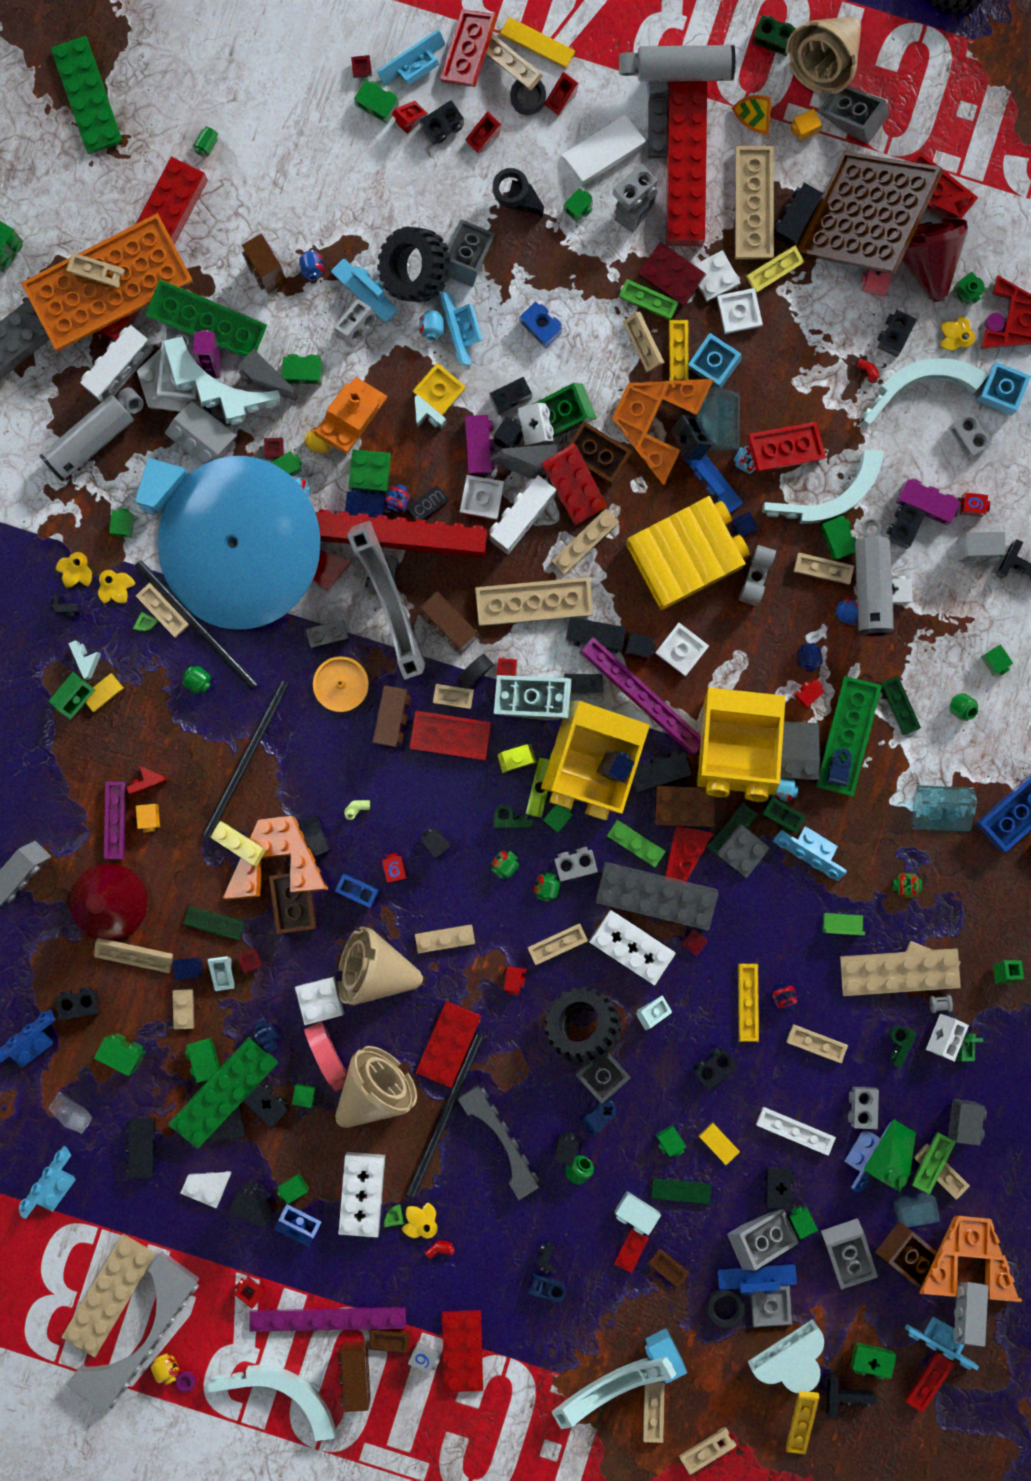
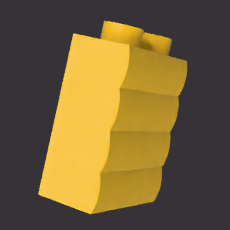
[626,496,750,611]
[697,687,786,802]
[541,701,650,820]

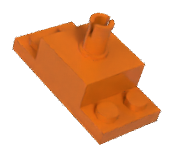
[314,376,388,455]

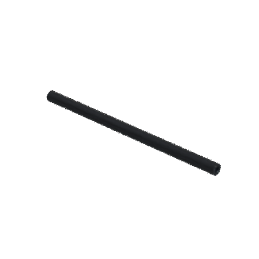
[134,560,258,690]
[202,680,290,838]
[406,1033,484,1198]

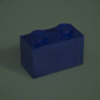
[345,489,385,518]
[596,751,635,783]

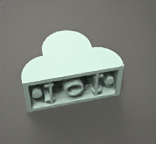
[494,675,572,720]
[748,1319,824,1393]

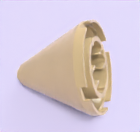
[786,16,861,94]
[337,927,423,1005]
[335,1046,417,1128]

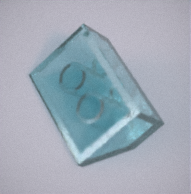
[698,387,740,450]
[913,785,977,831]

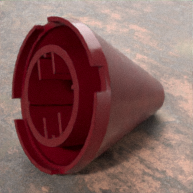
[902,219,968,302]
[70,864,148,941]

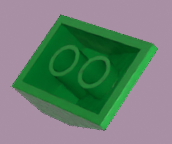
[533,383,597,437]
[863,1119,916,1192]

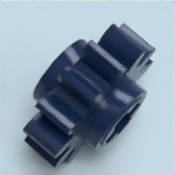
[254,1018,278,1053]

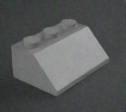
[165,400,237,464]
[953,1282,988,1347]

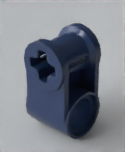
[827,749,852,787]
[580,1099,617,1135]
[527,1272,566,1302]

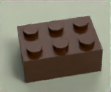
[242,233,287,294]
[567,421,632,487]
[420,592,478,653]
[373,685,411,749]
[654,786,715,827]
[269,873,317,934]
[875,1222,937,1289]
[338,1341,371,1412]

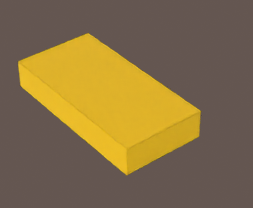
[85,673,124,712]
[699,1123,740,1165]

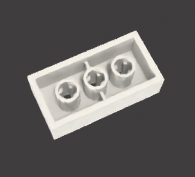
[80,325,154,402]
[489,475,556,555]
[589,910,676,985]
[339,1152,385,1237]

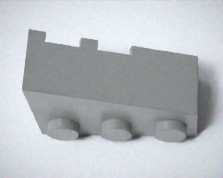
[0,841,52,905]

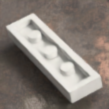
[756,1107,836,1156]

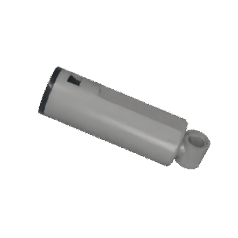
[619,45,736,82]
[39,388,143,482]
[855,518,894,637]

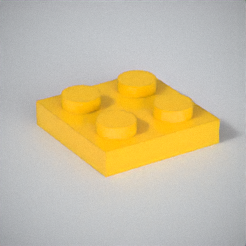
[413,363,466,416]

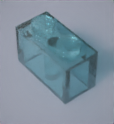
[894,1193,940,1227]

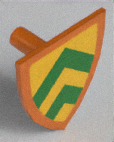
[731,95,772,135]

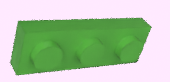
[619,279,678,320]
[607,820,666,867]
[911,1132,956,1194]

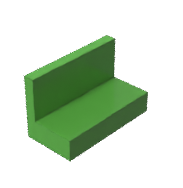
[823,913,865,935]

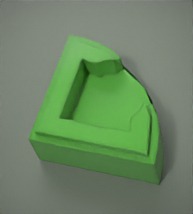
[133,612,159,631]
[384,1204,404,1228]

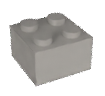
[958,532,1006,564]

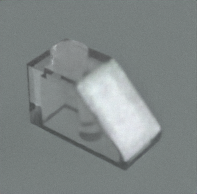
[48,1092,92,1133]

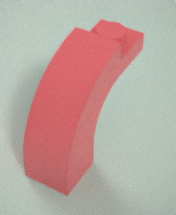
[304,1021,347,1091]

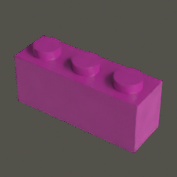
[193,330,222,378]
[465,415,495,476]
[895,478,960,526]

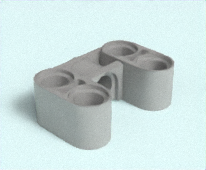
[739,545,776,606]

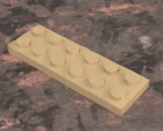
[735,146,774,260]
[476,577,593,626]
[840,948,961,996]
[61,1234,157,1357]

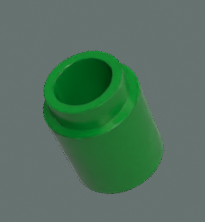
[193,126,218,157]

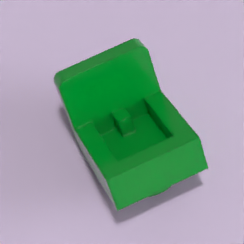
[956,1034,983,1061]

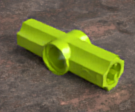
[525,758,549,818]

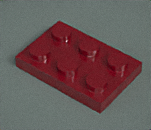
[638,241,707,306]

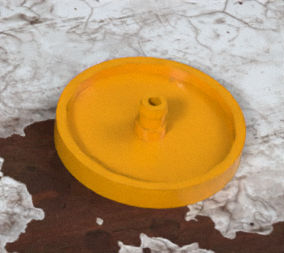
[313,656,369,712]

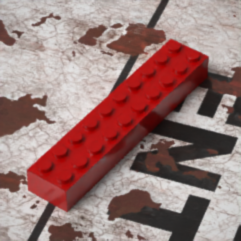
[666,81,707,246]
[95,156,208,342]
[315,509,487,558]

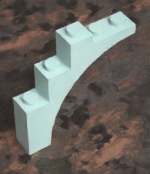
[163,336,280,425]

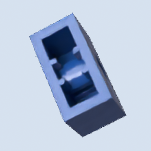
[335,874,379,908]

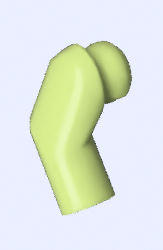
[344,800,370,820]

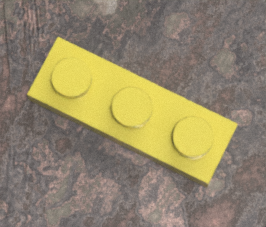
[746,246,804,292]
[210,821,266,866]

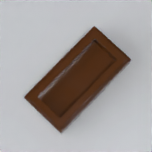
[647,1247,690,1288]
[369,1329,410,1353]

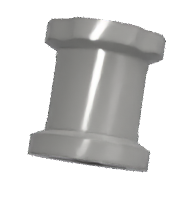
[929,994,953,1013]

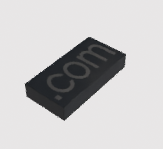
[407,485,449,520]

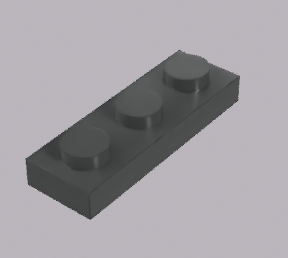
[648,100,667,158]

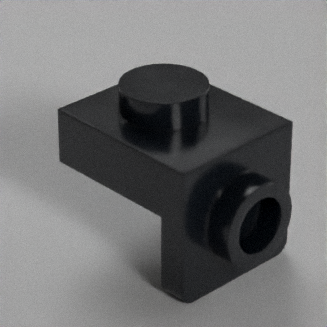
[51,593,81,617]
[537,1240,557,1274]

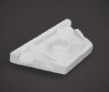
[137,348,188,412]

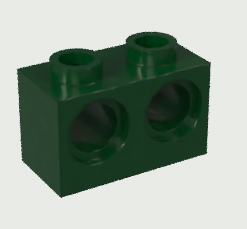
[752,15,796,56]
[760,797,806,834]

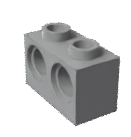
[612,163,658,211]
[334,299,378,347]
[949,412,992,459]
[554,847,598,881]
[848,1087,879,1129]

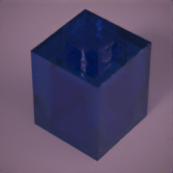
[730,512,758,538]
[173,957,204,980]

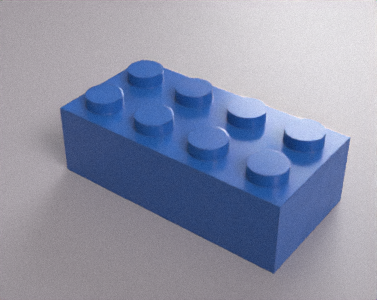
[975,774,1031,852]

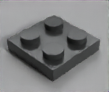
[716,824,770,878]

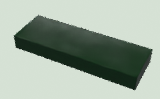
[880,676,921,736]
[707,802,758,859]
[184,906,245,940]
[651,1178,711,1204]

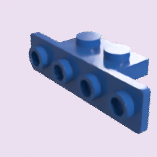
[682,454,743,513]
[0,1009,56,1068]
[845,1122,891,1193]
[718,1264,797,1295]

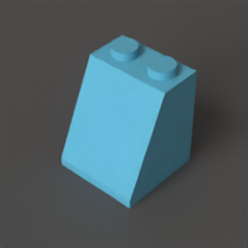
[135,458,190,515]

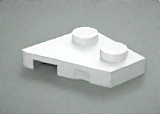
[180,1171,232,1208]

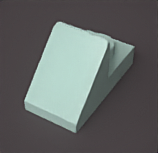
[415,395,447,429]
[69,640,101,680]
[208,956,235,991]
[636,995,672,1030]

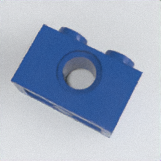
[519,301,562,348]
[274,1204,321,1247]

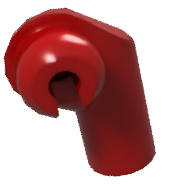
[856,359,880,383]
[425,1240,455,1259]

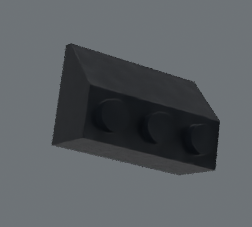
[228,1180,273,1228]

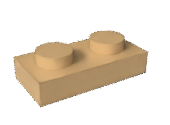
[433,684,474,709]
[173,989,194,1029]

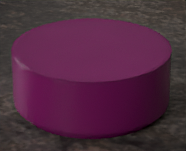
[985,313,1005,332]
[175,1371,196,1392]

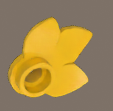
[940,316,975,351]
[56,552,92,588]
[98,570,135,604]
[402,1203,437,1238]

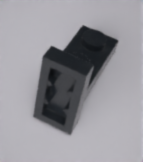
[995,539,1031,579]
[826,1373,877,1418]

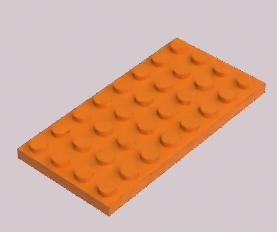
[21,213,193,352]

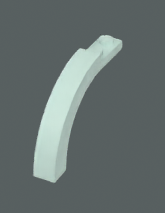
[861,358,988,429]
[762,450,884,524]
[552,1357,677,1429]
[208,1365,336,1441]

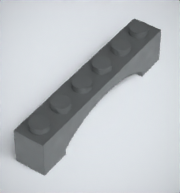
[458,1085,540,1200]

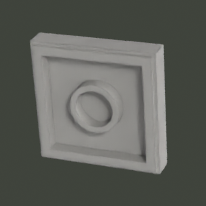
[751,1285,792,1327]

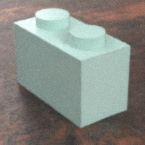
[615,1191,661,1235]

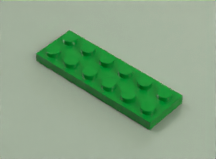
[51,36,123,154]
[145,279,267,357]
[815,676,882,797]
[169,1037,278,1149]

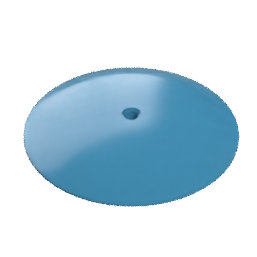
[158,456,320,630]

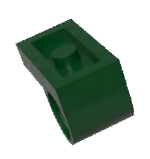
[494,805,533,828]
[888,1025,917,1068]

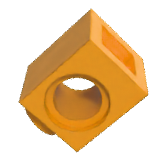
[790,109,822,141]
[136,804,160,832]

